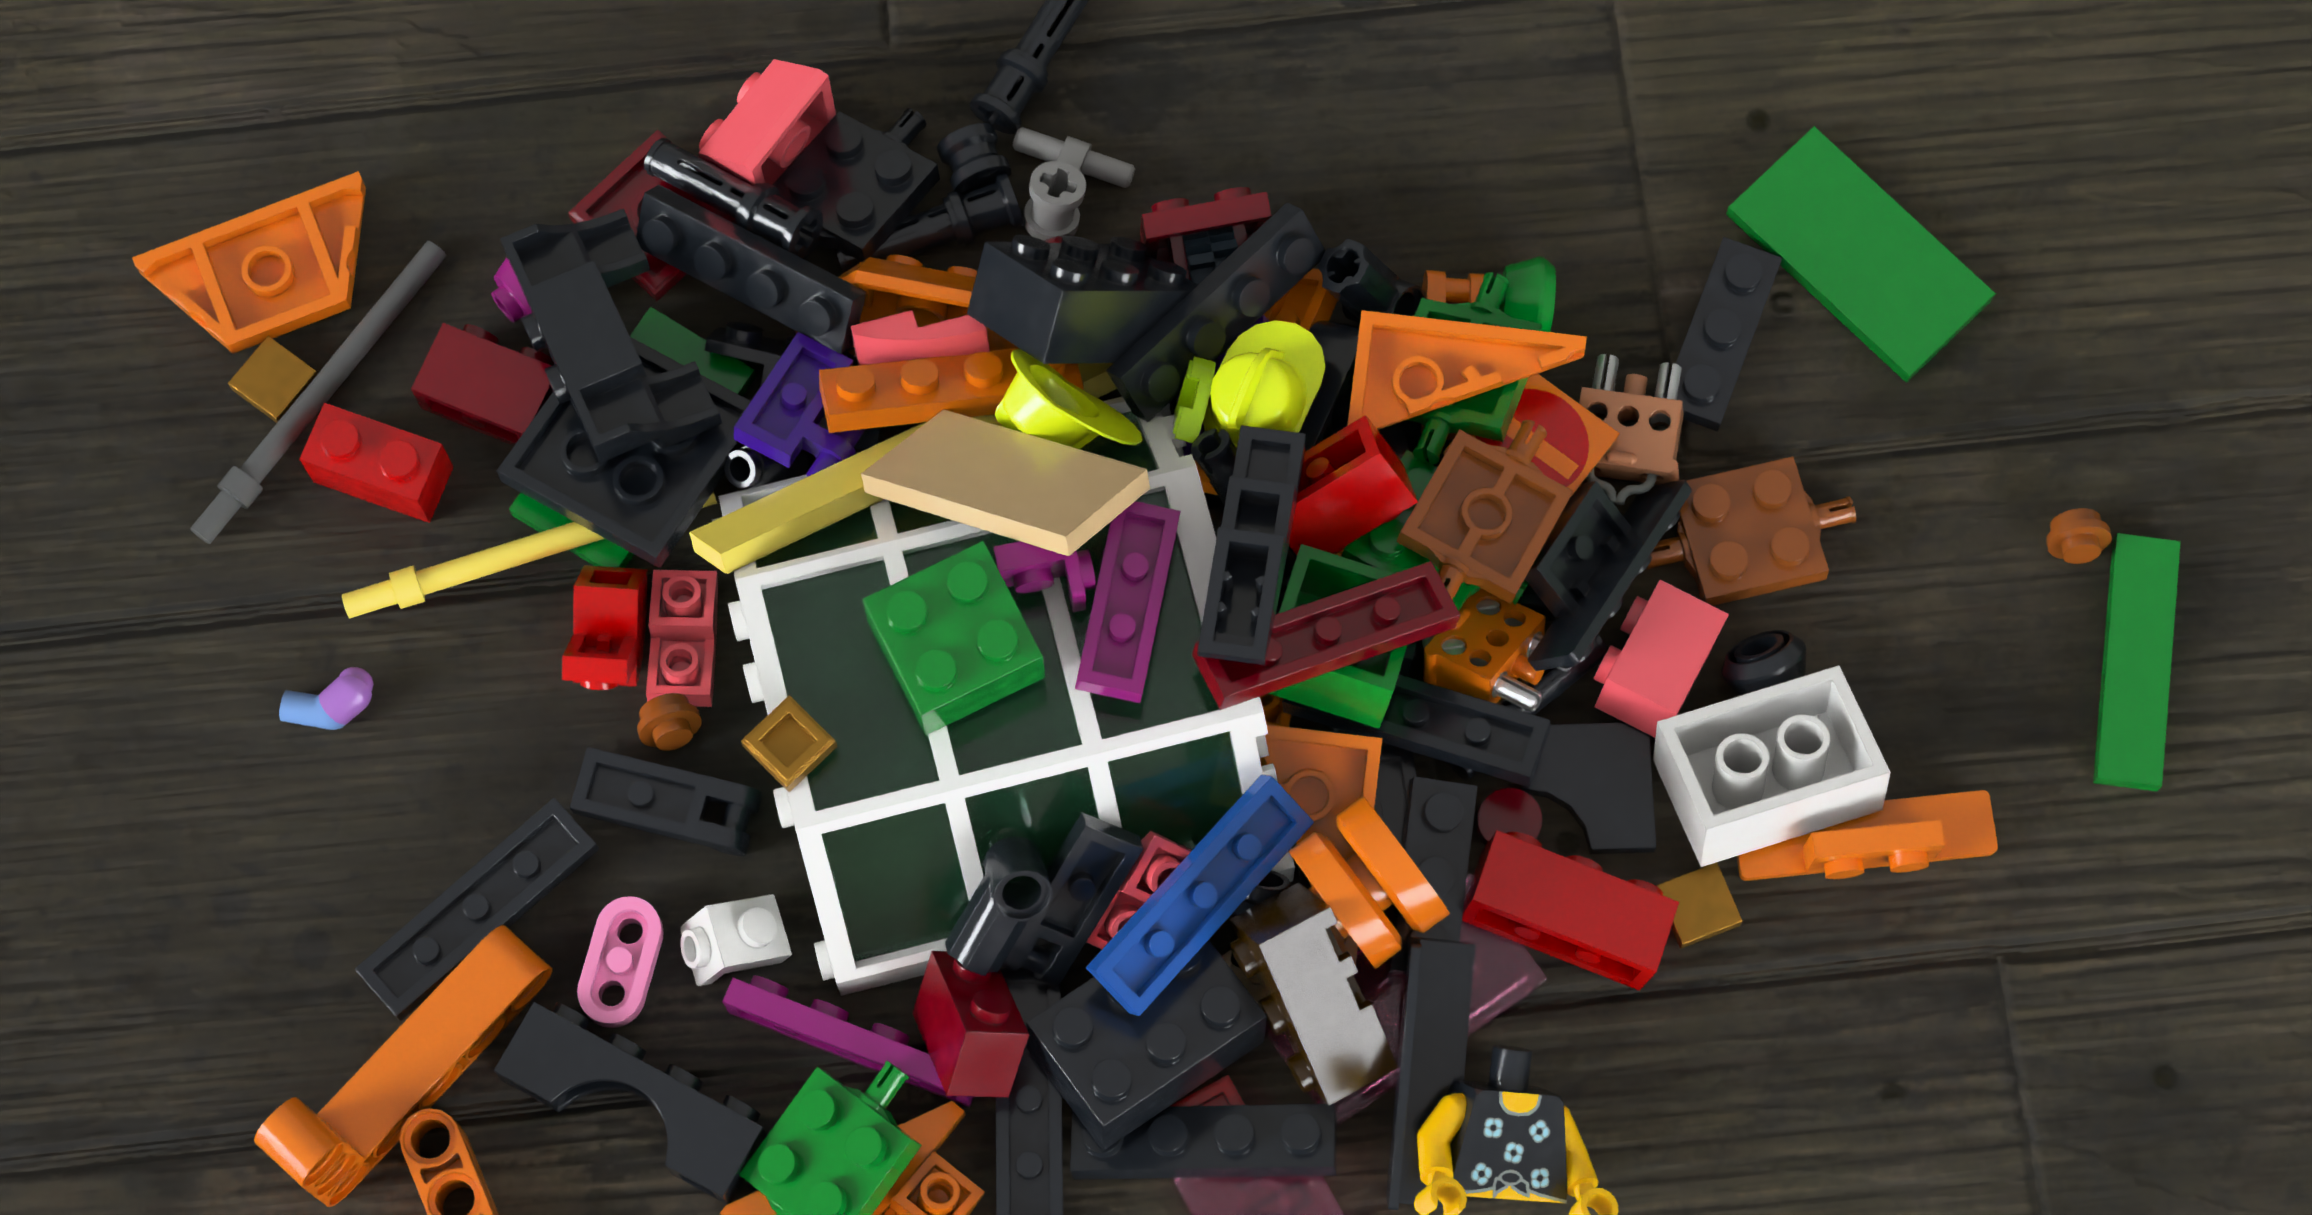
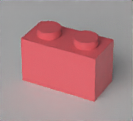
[1594,580,1729,738]

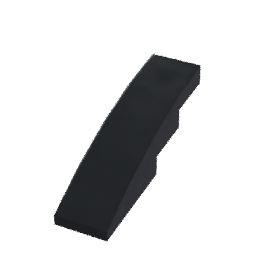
[1197,425,1306,665]

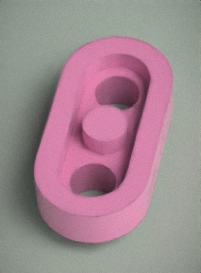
[577,896,664,1028]

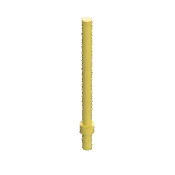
[341,492,717,619]

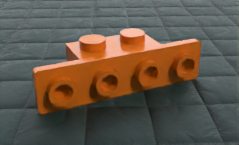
[1737,790,1998,881]

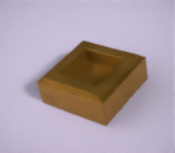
[228,336,318,423]
[741,695,838,792]
[1657,862,1743,949]

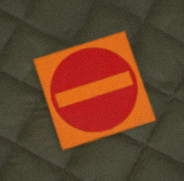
[1443,374,1620,498]

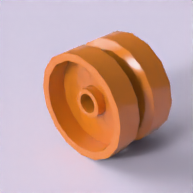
[1288,796,1450,969]

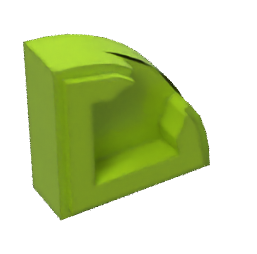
[1172,356,1216,443]

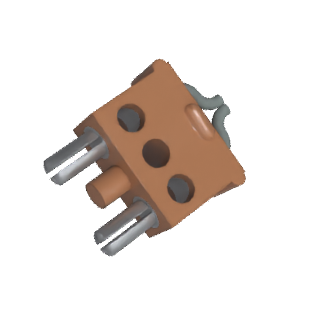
[1579,354,1684,505]

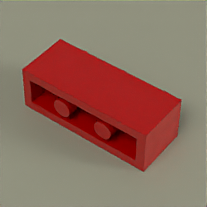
[1462,830,1679,991]

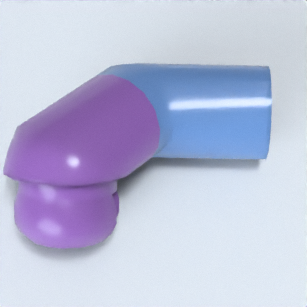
[279,667,374,730]

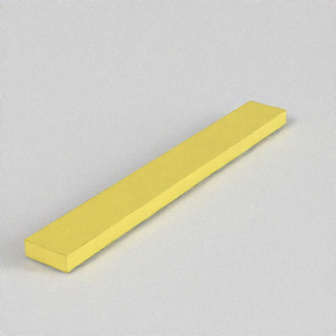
[689,363,1117,574]

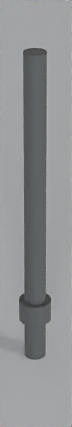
[190,241,447,544]

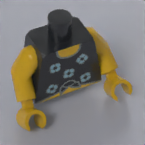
[1414,1045,1619,1215]

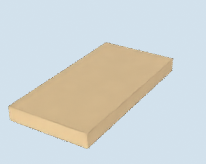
[861,409,1150,556]

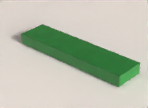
[2093,533,2181,792]

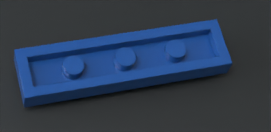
[1086,775,1314,1016]

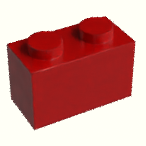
[299,403,454,523]
[1289,415,1418,555]

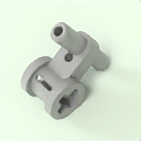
[1013,127,1135,240]

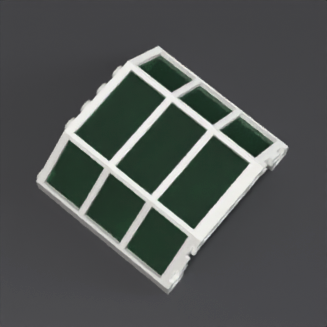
[711,397,1295,996]

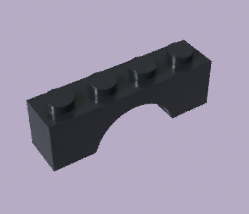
[494,1002,767,1205]

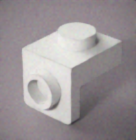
[681,894,792,986]

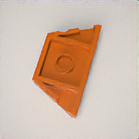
[132,171,366,354]

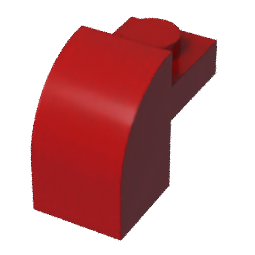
[562,565,648,690]

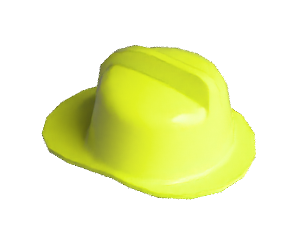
[1203,320,1326,448]
[995,349,1142,449]

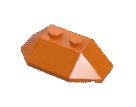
[795,255,1018,351]

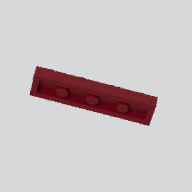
[1192,561,1461,710]

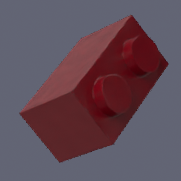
[411,323,554,446]
[912,951,1029,1098]

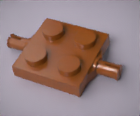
[1396,420,1573,604]
[1646,457,1856,606]

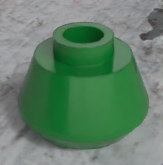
[1494,256,1556,332]

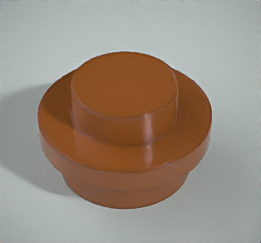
[2046,508,2112,564]
[637,693,702,751]

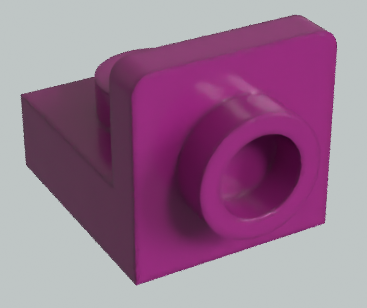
[993,541,1096,612]

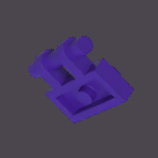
[734,332,874,477]

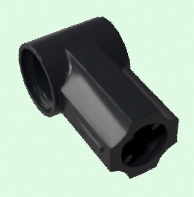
[1317,239,1426,323]
[945,836,1053,976]

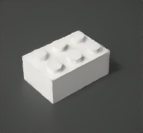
[1653,665,1891,867]

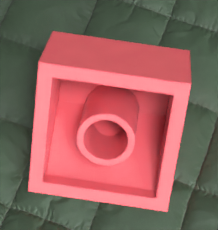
[698,59,836,185]

